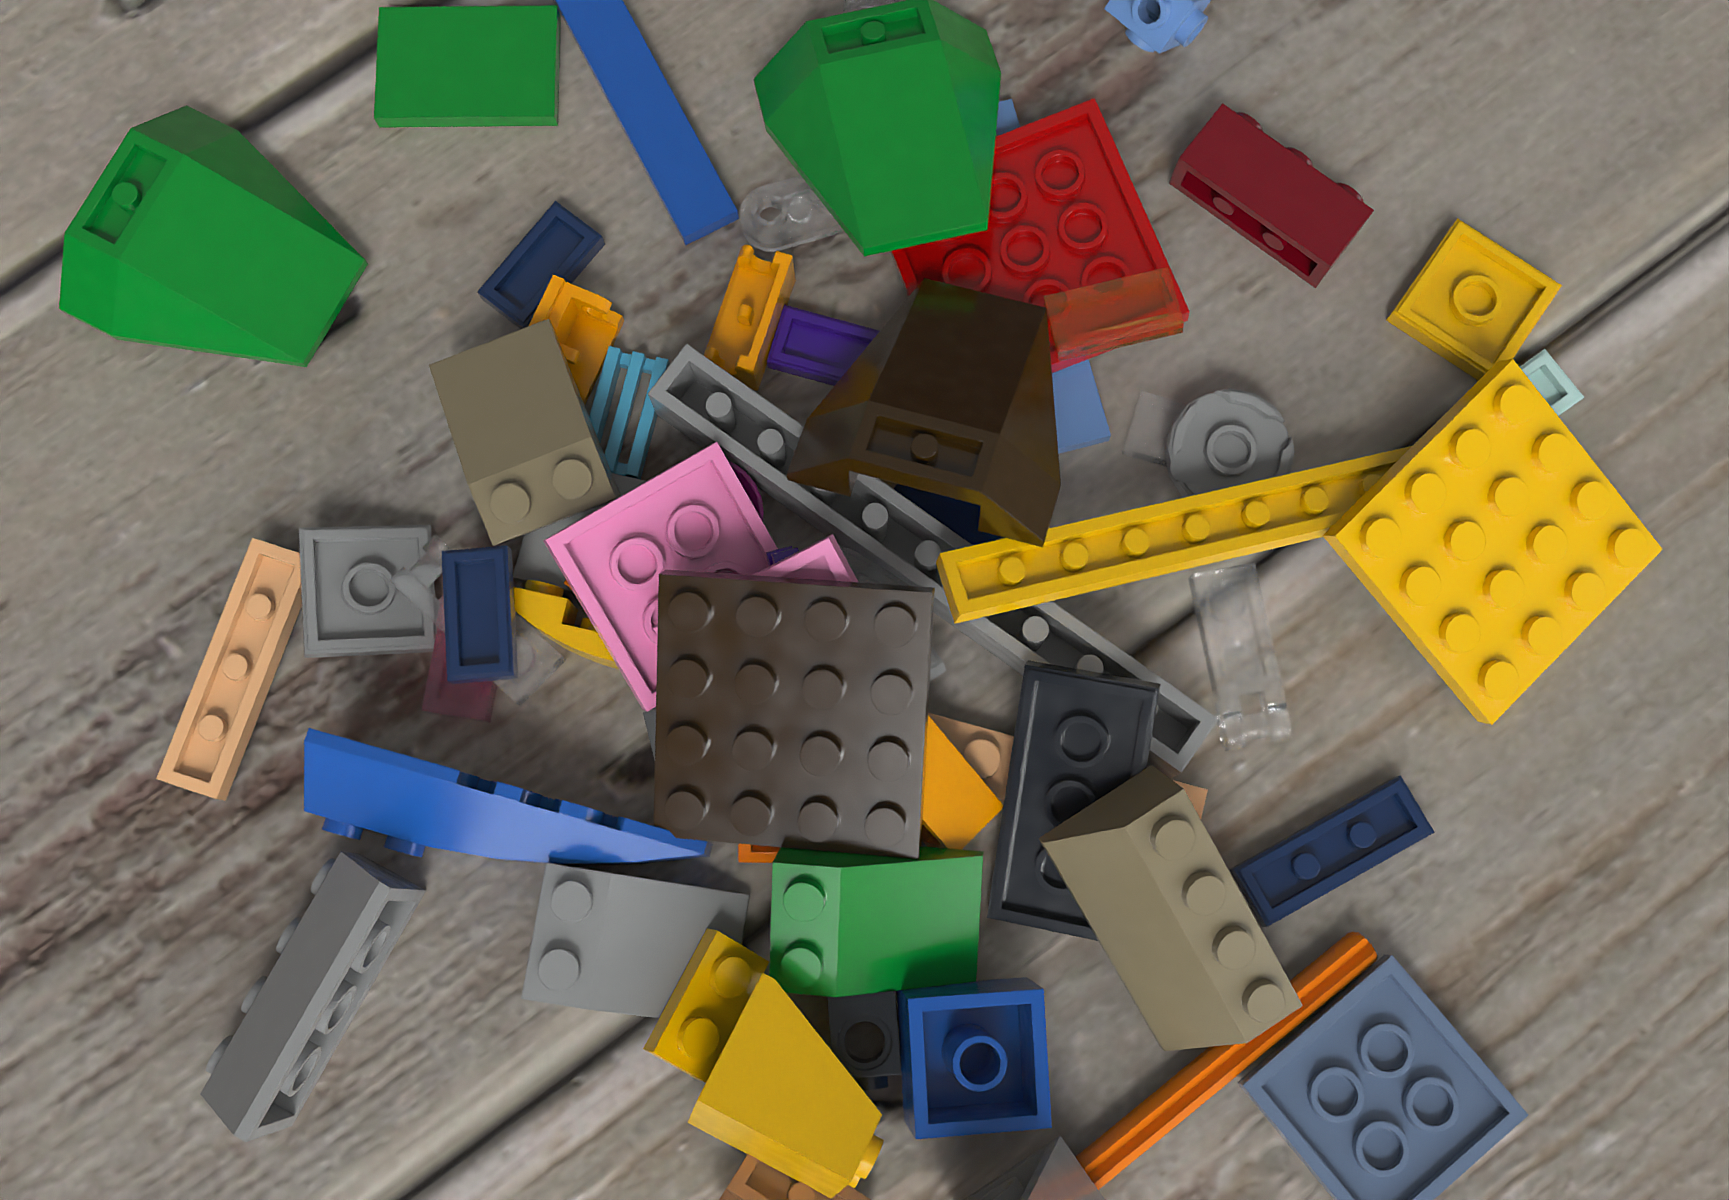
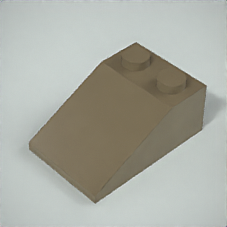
[429,319,621,546]

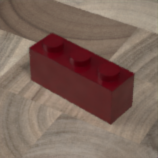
[1169,103,1374,288]

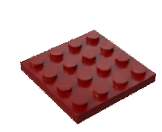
[890,98,1190,373]

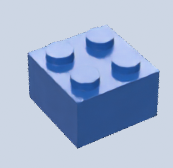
[897,977,1052,1139]

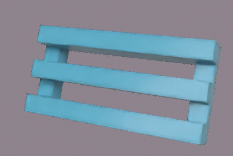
[589,346,670,480]

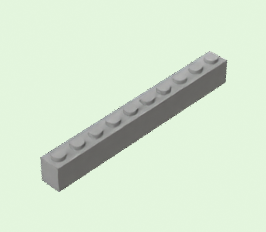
[648,344,1219,778]

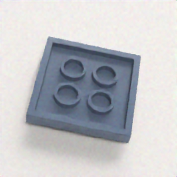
[1237,955,1528,1200]

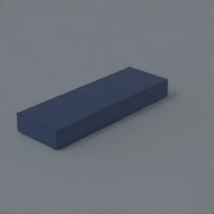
[1229,775,1435,927]

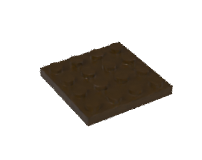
[654,570,935,859]

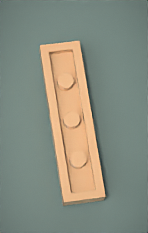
[156,538,302,801]

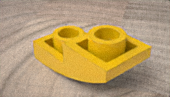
[514,580,619,669]

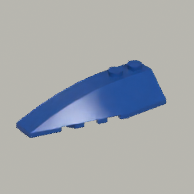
[304,728,713,866]

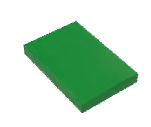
[374,5,561,128]

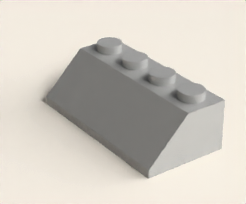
[200,851,426,1142]

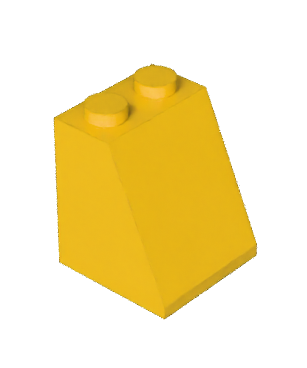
[687,973,884,1198]

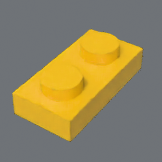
[643,928,769,1083]

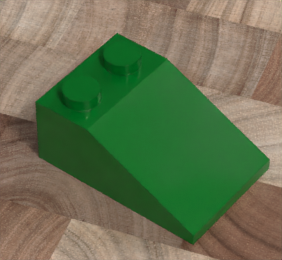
[769,846,984,997]

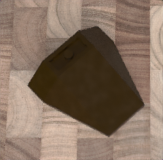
[787,278,1061,547]

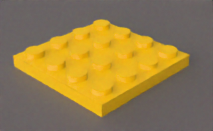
[1322,359,1662,725]

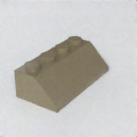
[1038,765,1303,1051]

